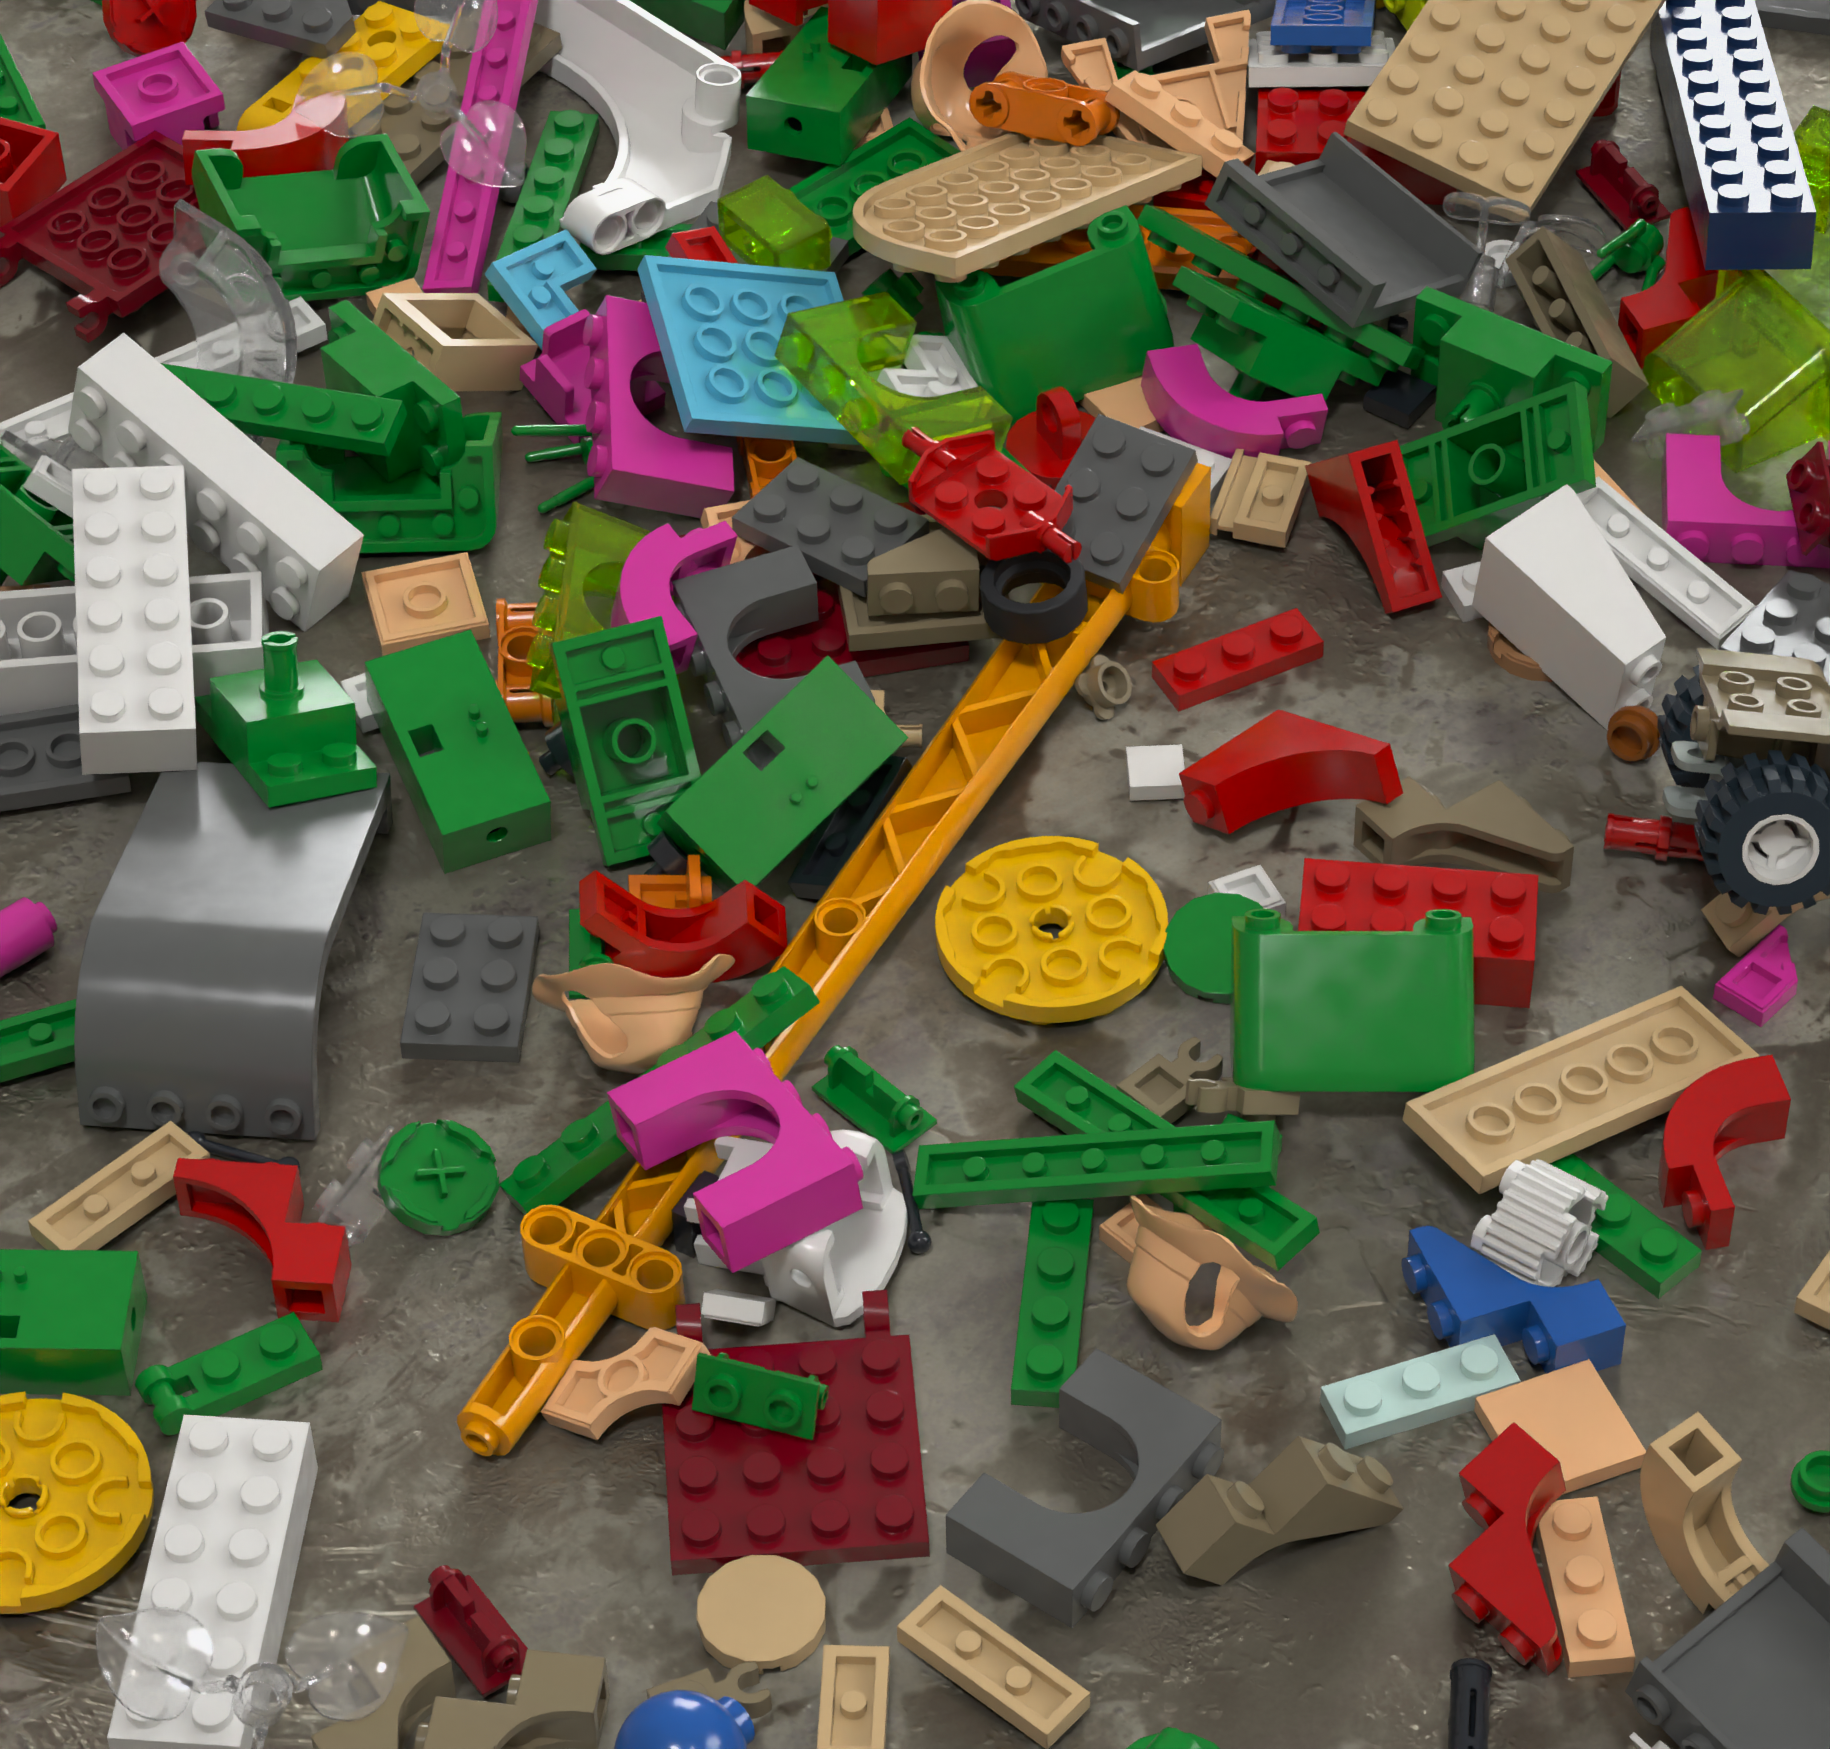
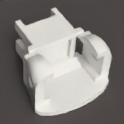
[684,1129,908,1327]

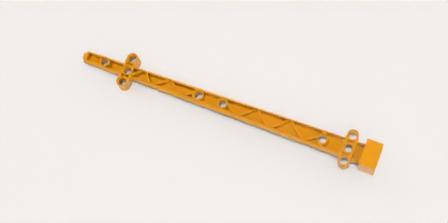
[457,463,1211,1456]

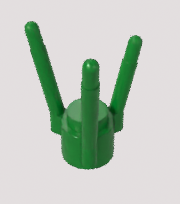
[1590,218,1666,292]
[511,424,594,514]

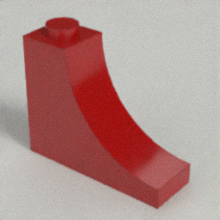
[1305,440,1442,614]
[1179,709,1403,834]

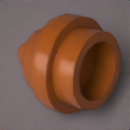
[1607,705,1661,761]

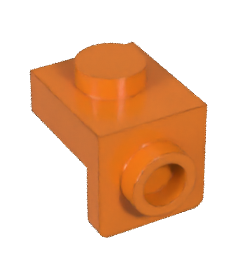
[627,855,712,909]

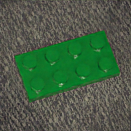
[761,117,961,256]

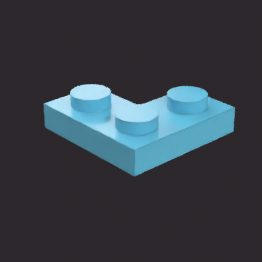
[485,229,597,350]

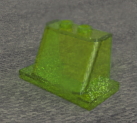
[1643,270,1830,473]

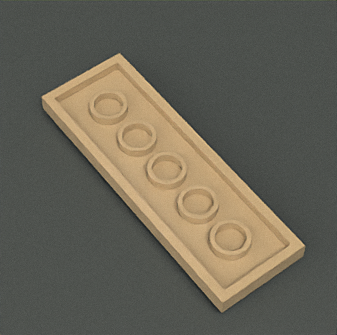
[1402,986,1760,1194]

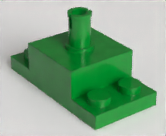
[1172,266,1387,401]
[1411,286,1613,454]
[307,300,466,482]
[1399,381,1596,550]
[0,444,75,586]
[548,616,701,866]
[194,631,377,808]

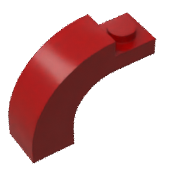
[182,95,349,185]
[579,870,788,983]
[1658,1055,1791,1250]

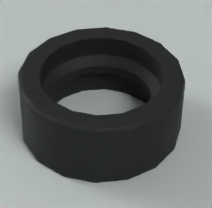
[980,549,1088,645]

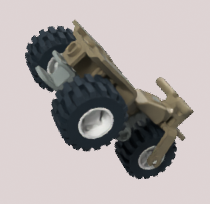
[1657,648,1830,915]

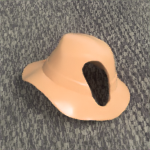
[911,0,1048,152]
[532,954,735,1074]
[1126,1196,1298,1351]

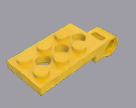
[236,1,454,131]

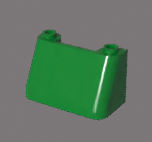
[192,134,430,307]
[935,205,1175,429]
[275,412,503,553]
[1230,909,1475,1092]

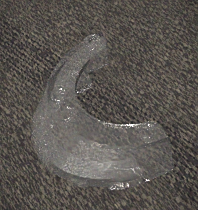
[1,198,297,472]

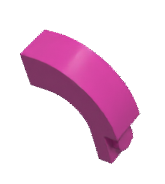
[1141,344,1328,459]
[611,521,738,674]

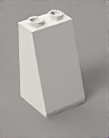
[1472,484,1666,731]

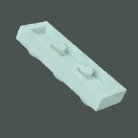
[1320,1334,1521,1450]

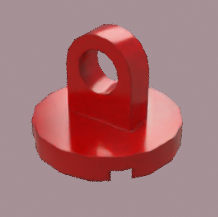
[102,0,197,57]
[1006,386,1096,490]

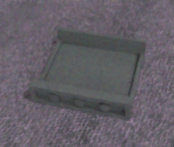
[1015,0,1276,71]
[1205,132,1484,328]
[1625,1528,1830,1749]

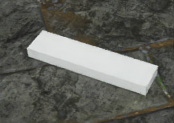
[1577,476,1756,650]

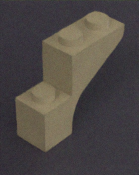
[867,506,1002,616]
[1353,776,1574,893]
[1156,1436,1403,1585]
[311,1615,457,1749]
[414,1649,610,1749]

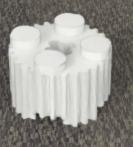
[1470,1159,1609,1287]

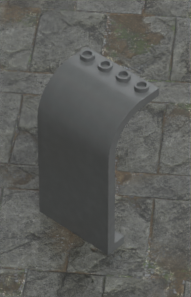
[74,762,393,1140]

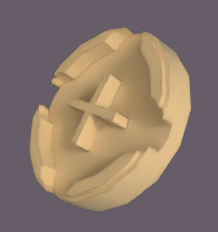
[696,1555,826,1674]

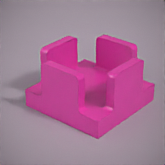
[92,42,225,150]
[519,309,666,444]

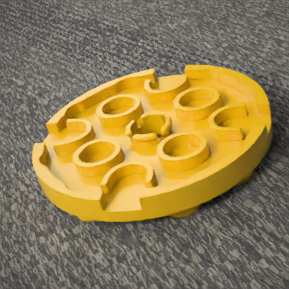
[935,836,1168,1025]
[0,1391,154,1614]

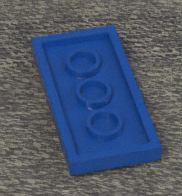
[1270,0,1376,54]

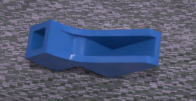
[1401,1226,1626,1373]

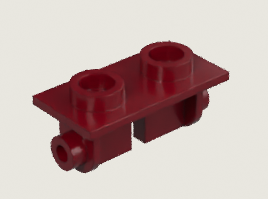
[1576,139,1671,231]
[1786,441,1830,556]
[414,1565,528,1698]

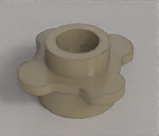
[1075,654,1132,720]

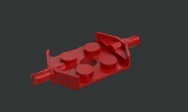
[902,426,1082,563]

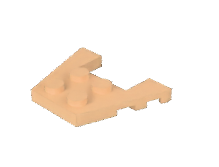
[1061,10,1251,151]

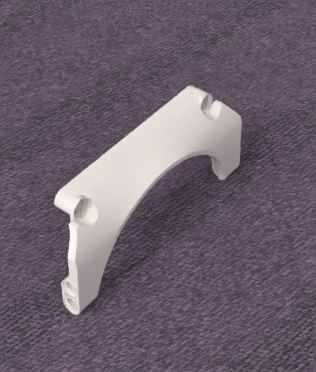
[352,0,741,255]

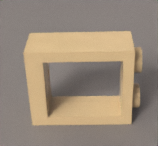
[372,293,538,392]

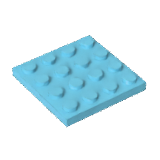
[637,255,886,447]

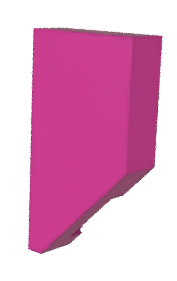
[1713,924,1798,1027]

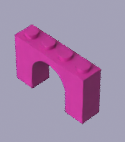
[583,295,735,518]
[1661,433,1830,568]
[607,1031,864,1273]

